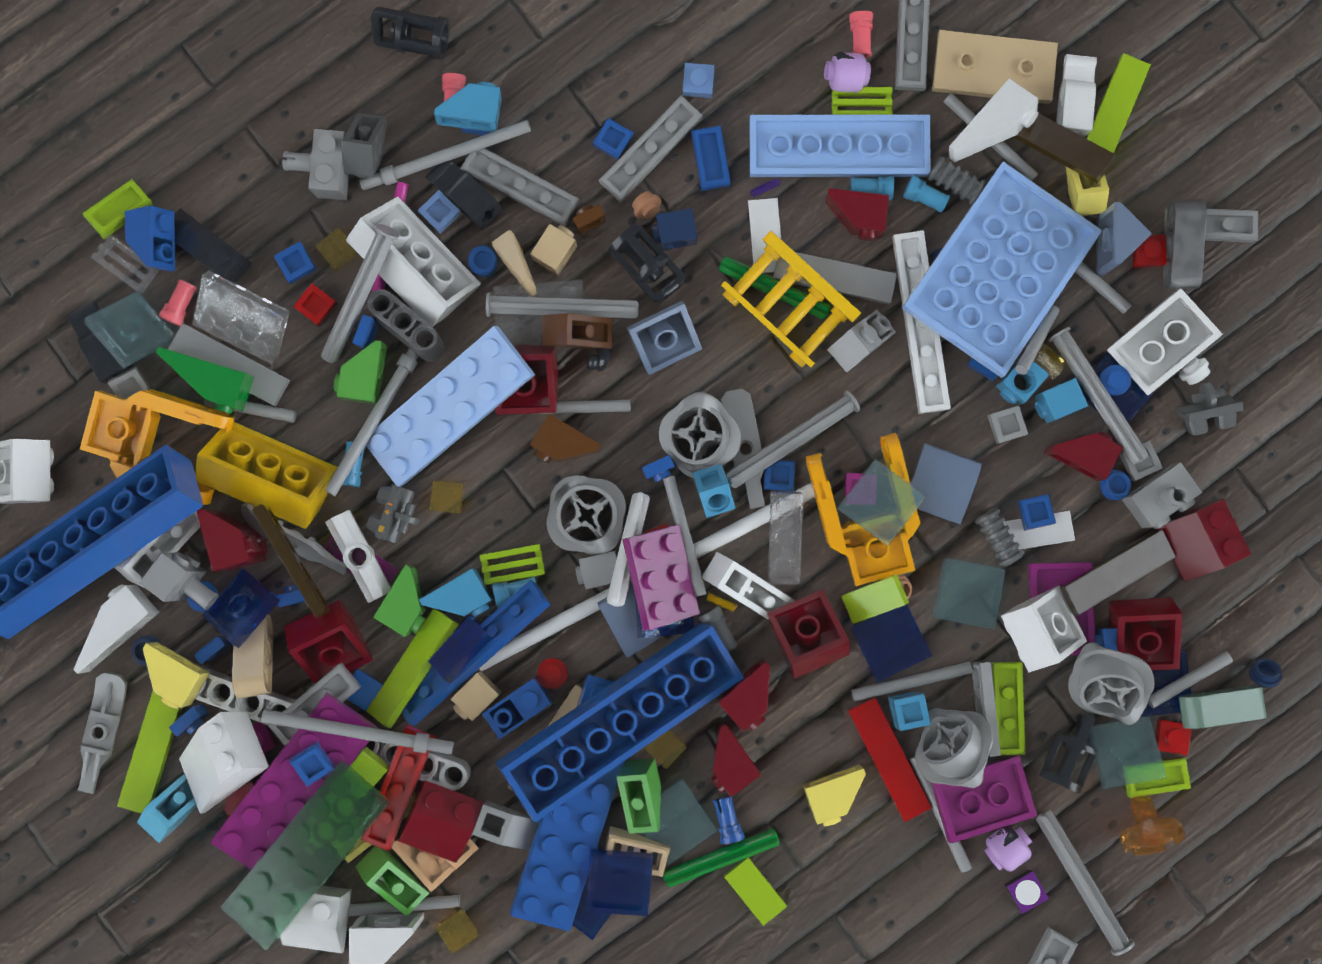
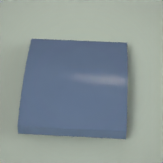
[910,443,982,524]
[597,581,679,658]

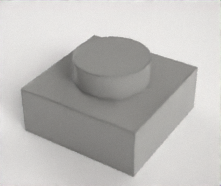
[108,366,151,399]
[987,406,1028,444]
[1119,441,1163,481]

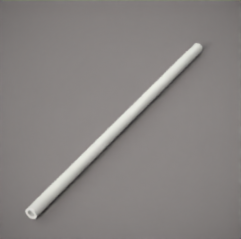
[479,483,832,672]

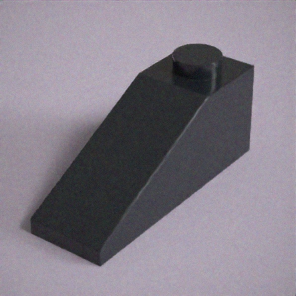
[174,208,252,286]

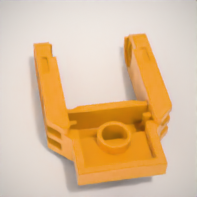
[80,389,235,505]
[805,433,920,586]

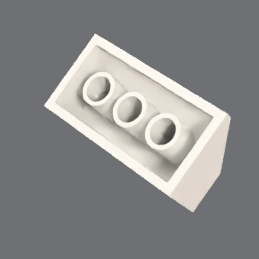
[346,197,481,327]

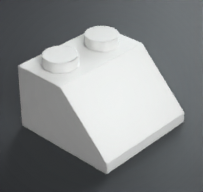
[0,439,54,504]
[1001,585,1087,672]
[275,882,352,953]
[349,913,424,964]

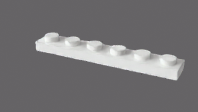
[892,231,951,414]

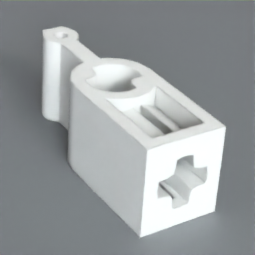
[1056,54,1097,138]

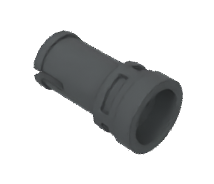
[698,605,738,651]

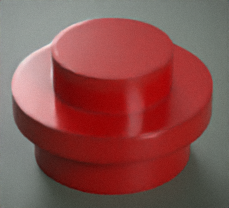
[537,658,568,689]

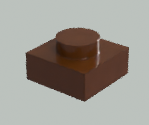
[573,204,606,235]

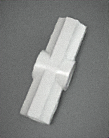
[325,510,391,603]

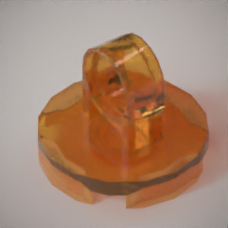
[1120,796,1186,856]

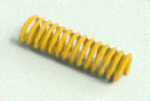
[706,592,738,612]

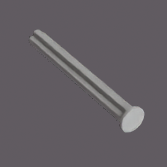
[321,224,399,363]
[486,292,639,319]
[1048,327,1148,464]
[725,391,860,488]
[1036,810,1135,956]

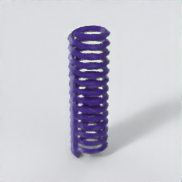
[750,178,780,198]

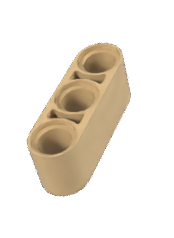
[232,612,273,699]

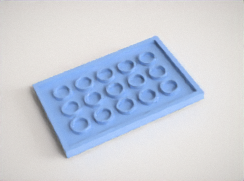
[902,162,1102,378]

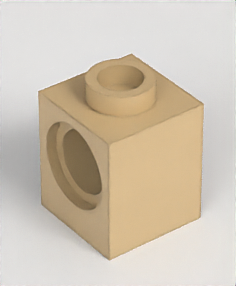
[530,224,577,276]
[451,671,502,721]

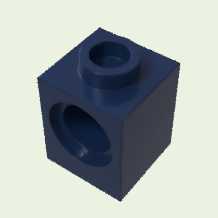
[651,208,697,251]

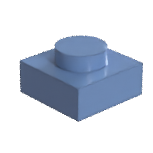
[682,63,715,98]
[418,190,462,234]

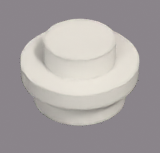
[1179,357,1210,385]

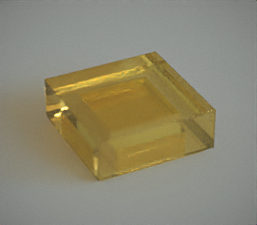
[315,227,358,271]
[1034,344,1066,379]
[430,480,464,514]
[644,730,687,769]
[435,908,479,954]

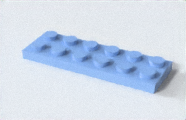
[749,115,931,177]
[366,326,535,487]

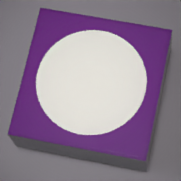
[1004,869,1049,914]

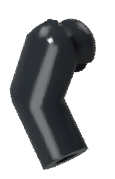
[587,349,611,372]

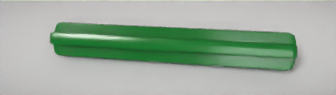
[719,256,831,319]
[663,829,780,888]

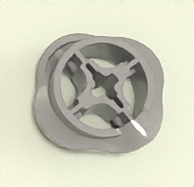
[659,392,741,478]
[547,475,626,555]
[1068,642,1155,725]
[915,708,994,788]

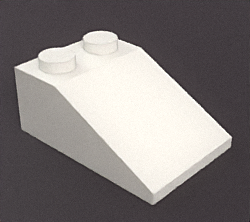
[1107,288,1223,395]
[179,712,269,814]

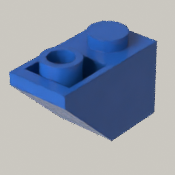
[125,205,175,272]
[482,676,554,740]

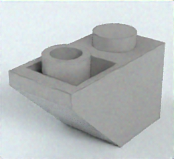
[827,310,896,373]
[472,800,539,851]

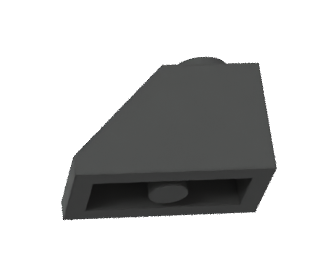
[342,113,387,178]

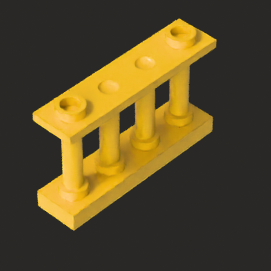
[721,230,861,368]

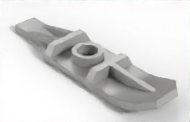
[721,389,765,509]
[241,503,347,575]
[78,671,128,794]

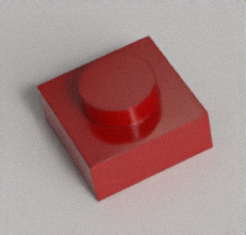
[1132,235,1167,268]
[293,283,338,327]
[1153,719,1192,756]

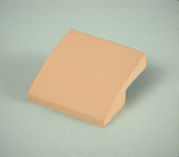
[392,838,479,892]

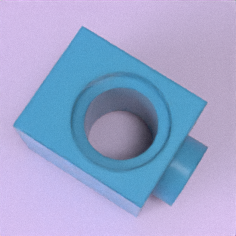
[995,359,1049,406]
[1035,378,1088,423]
[692,464,736,518]
[888,691,931,731]

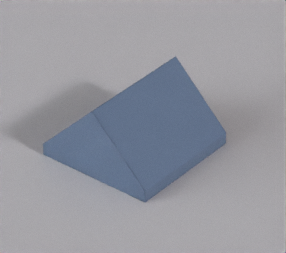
[1096,202,1152,277]
[627,301,702,375]

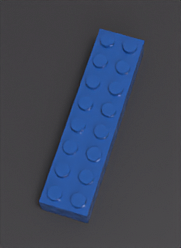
[0,445,203,639]
[495,623,744,823]

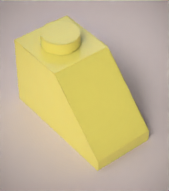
[1066,142,1109,216]
[143,642,210,709]
[802,764,866,826]

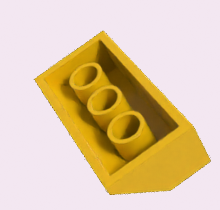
[195,422,338,529]

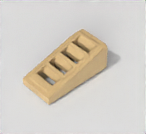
[492,230,537,297]
[602,826,670,877]

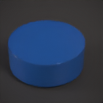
[468,245,499,277]

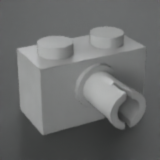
[282,129,349,200]
[1122,462,1202,529]
[139,552,219,610]

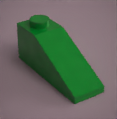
[156,347,254,414]

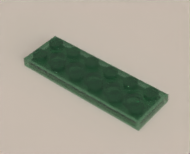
[220,761,391,950]

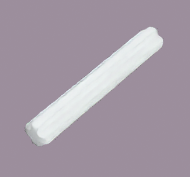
[607,492,650,607]

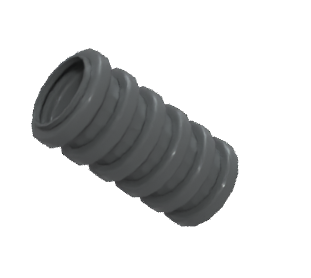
[927,156,985,205]
[975,508,1024,567]

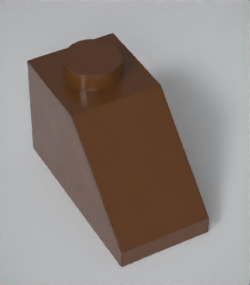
[542,313,613,349]
[530,414,602,464]

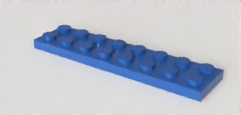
[509,673,625,932]

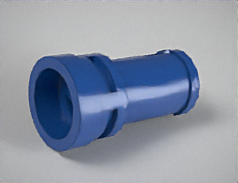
[713,796,745,844]

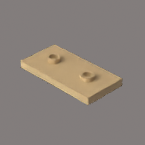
[932,30,1058,104]

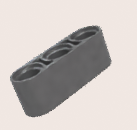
[1163,200,1207,289]
[367,289,445,361]

